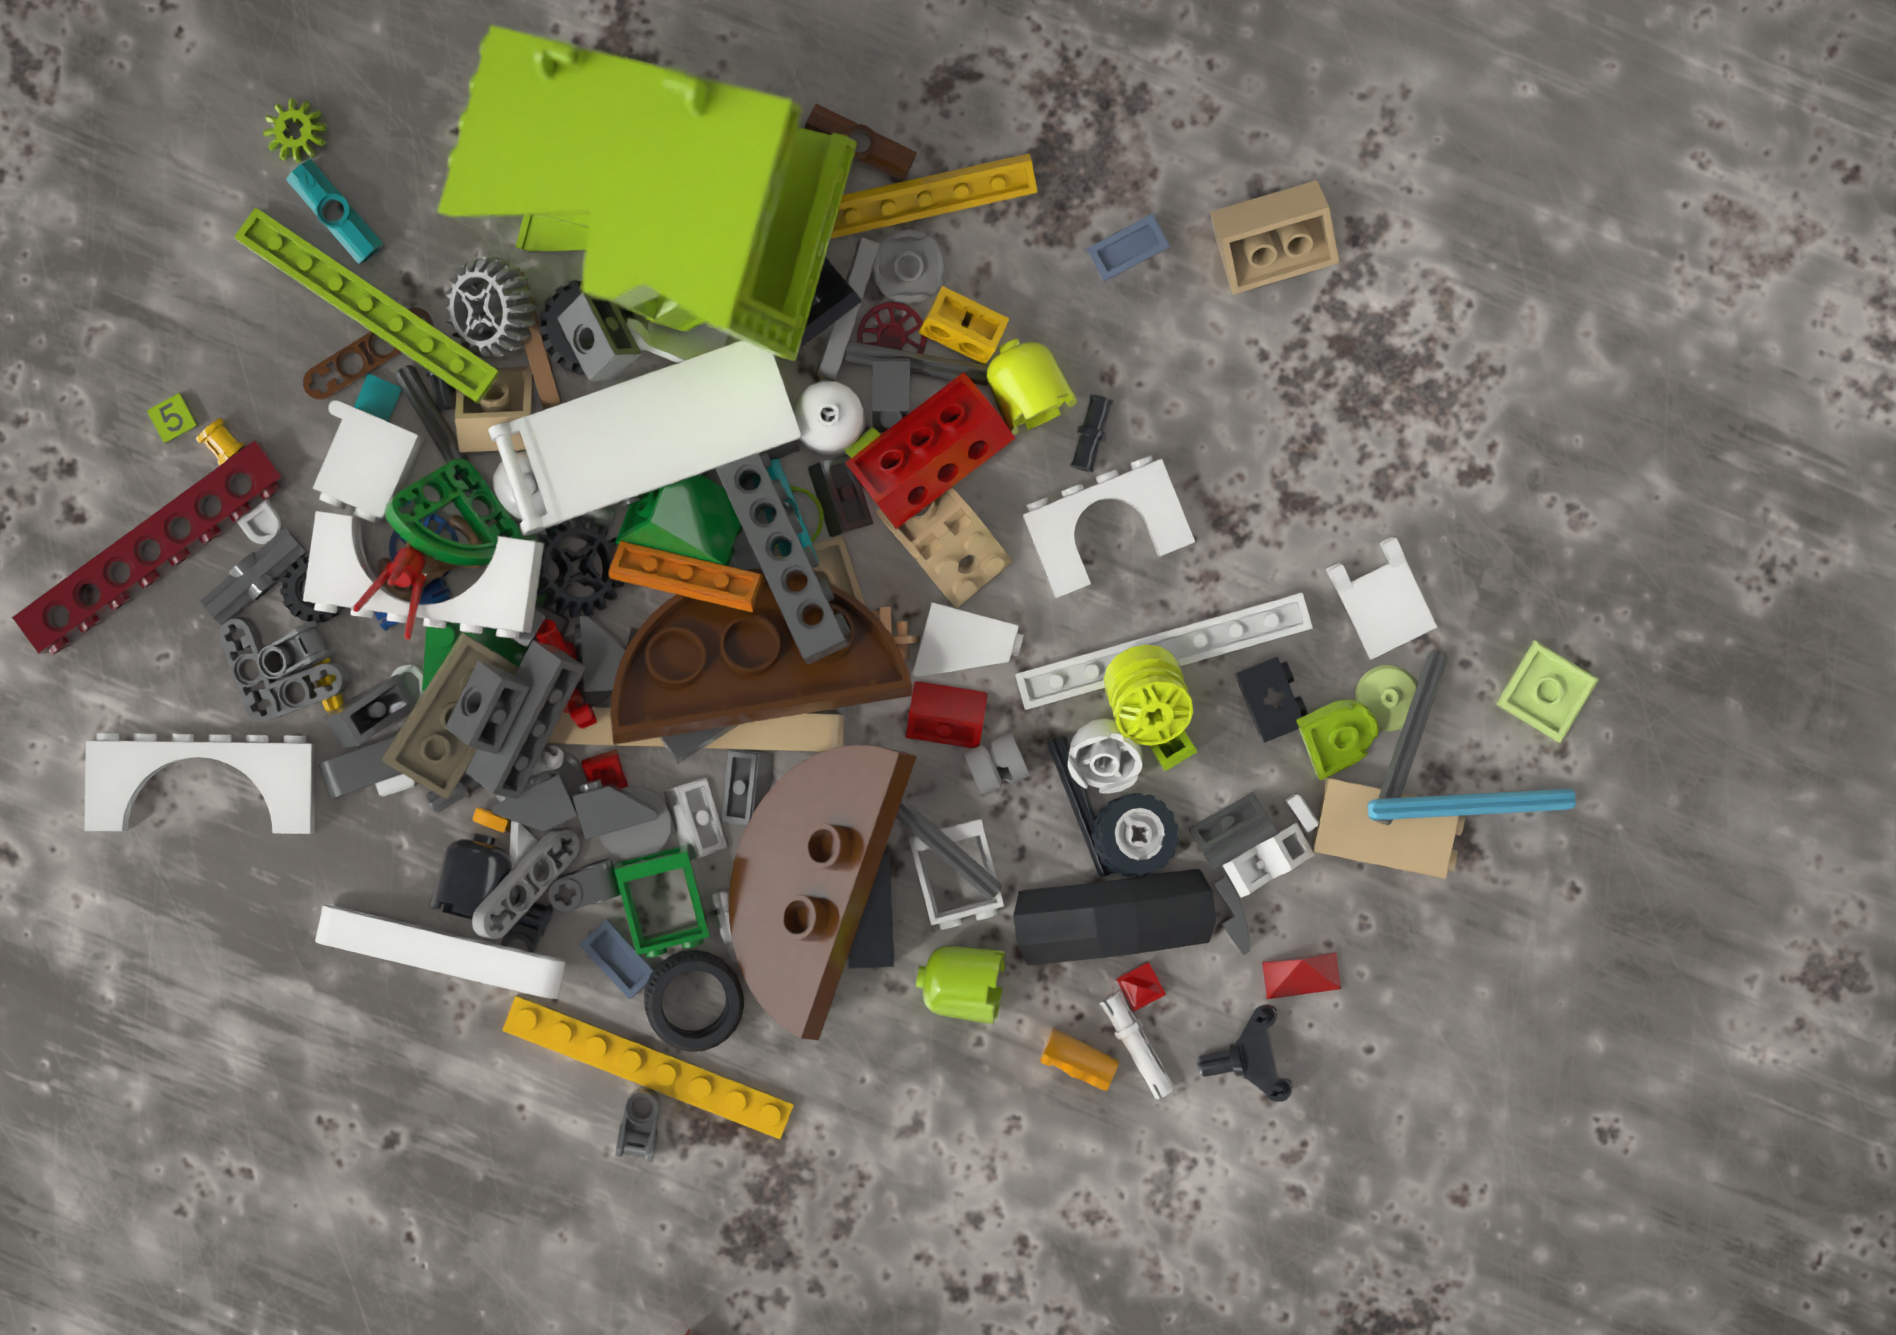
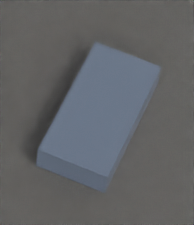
[1086,214,1170,283]
[579,919,654,1000]

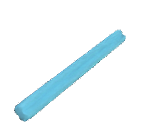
[1367,789,1576,820]

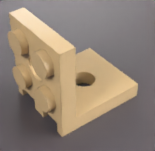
[875,487,1013,609]

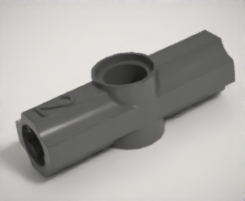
[200,528,307,625]

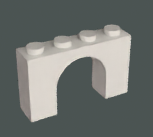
[1022,455,1195,599]

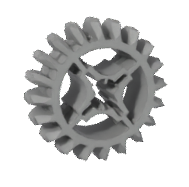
[444,256,537,358]

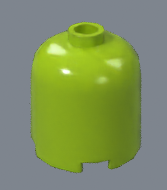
[916,945,1006,1025]

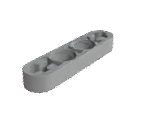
[816,237,879,381]
[472,828,580,939]

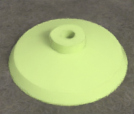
[1354,665,1418,732]

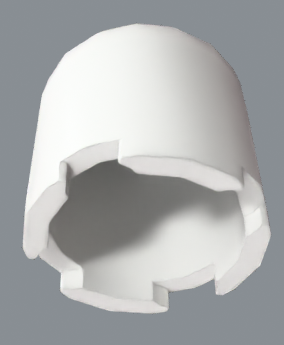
[793,381,866,456]

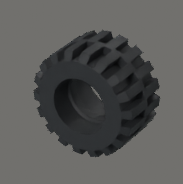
[539,279,635,375]

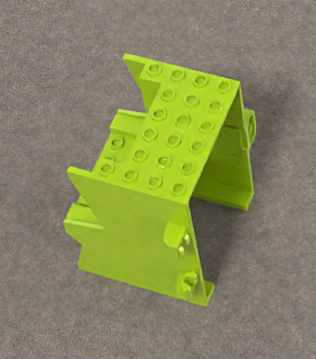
[438,25,857,362]

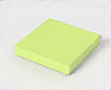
[1495,641,1599,743]

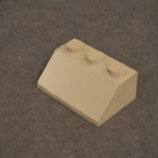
[1210,180,1340,295]

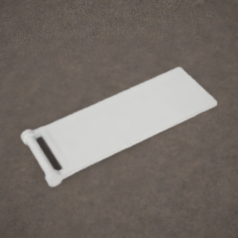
[488,340,801,536]

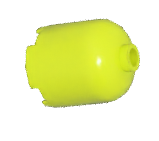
[986,339,1078,434]

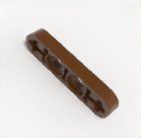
[303,307,434,400]

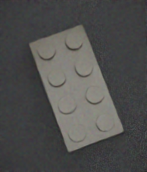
[381,632,519,800]

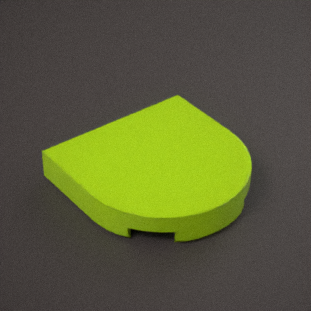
[1296,699,1379,781]

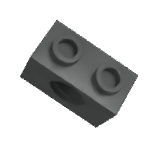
[557,293,642,381]
[445,660,530,755]

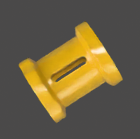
[196,417,246,465]

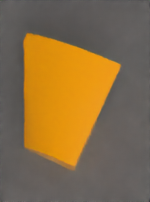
[1040,1027,1119,1092]

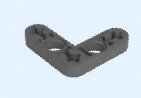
[219,617,349,722]

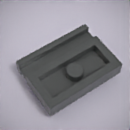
[1189,793,1278,870]

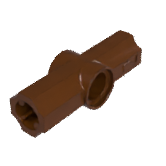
[804,103,917,182]

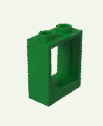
[614,844,710,957]

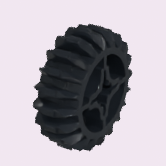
[534,516,624,618]

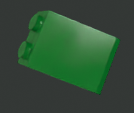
[615,474,743,566]

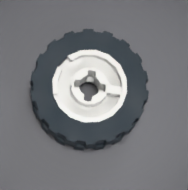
[1092,793,1179,877]

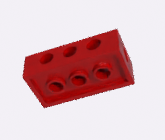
[845,372,1016,529]

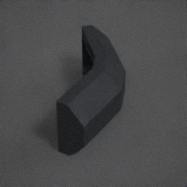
[1013,869,1216,965]

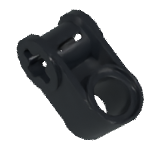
[501,893,555,953]

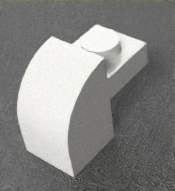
[1223,822,1315,898]

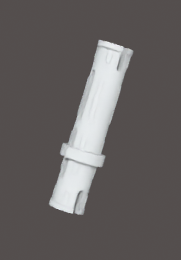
[1100,991,1176,1100]

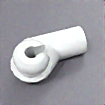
[531,745,563,776]

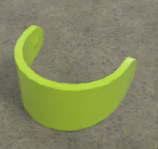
[775,485,824,548]

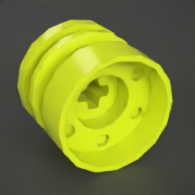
[1103,645,1193,746]

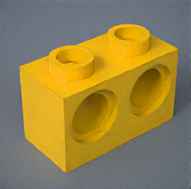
[918,286,1009,365]

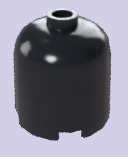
[429,833,512,924]

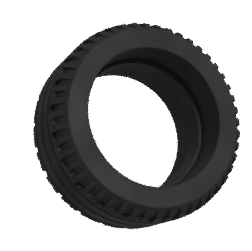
[644,950,744,1052]

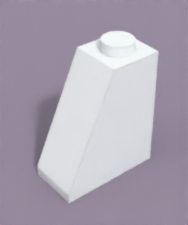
[912,603,1024,677]

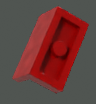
[905,681,988,749]

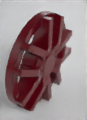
[857,302,927,354]

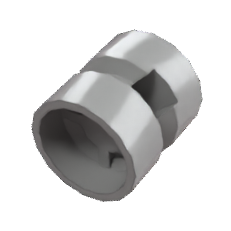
[963,732,1030,797]

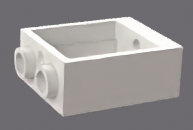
[909,818,1004,930]

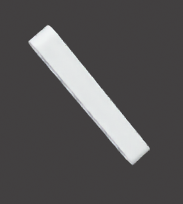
[315,905,566,999]

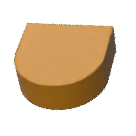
[472,806,512,833]

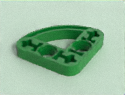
[385,459,522,566]

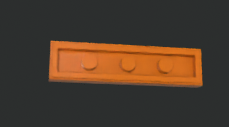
[608,541,764,612]

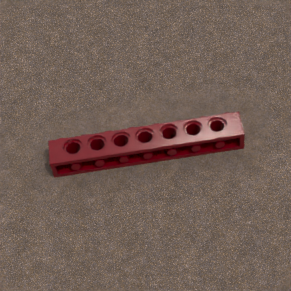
[12,440,286,655]

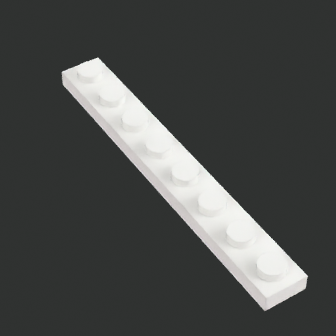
[1015,593,1313,710]

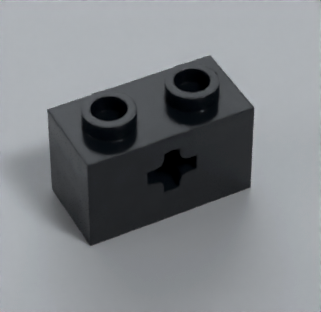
[1234,657,1308,743]

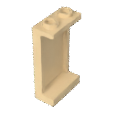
[1311,778,1465,879]

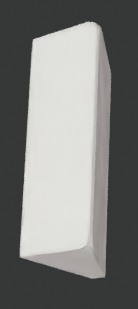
[664,777,729,860]

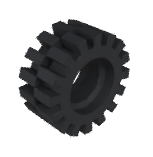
[280,555,346,622]

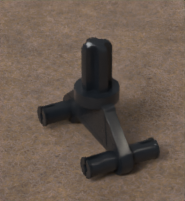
[1197,1004,1293,1102]

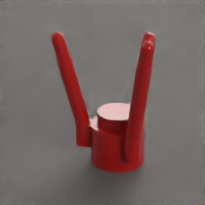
[353,547,426,640]

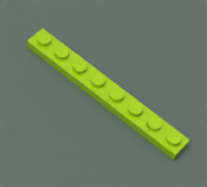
[234,207,500,404]

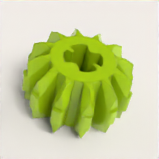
[263,98,328,163]

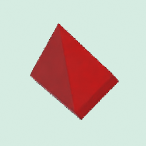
[1262,952,1341,999]

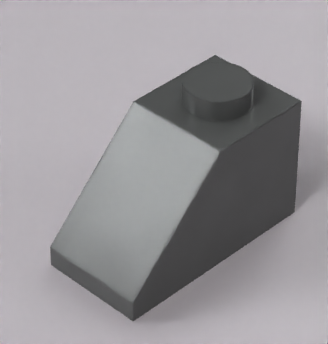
[324,674,416,749]
[573,779,659,840]

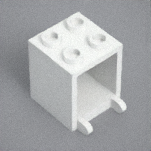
[313,400,426,524]

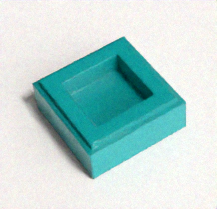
[354,374,403,422]

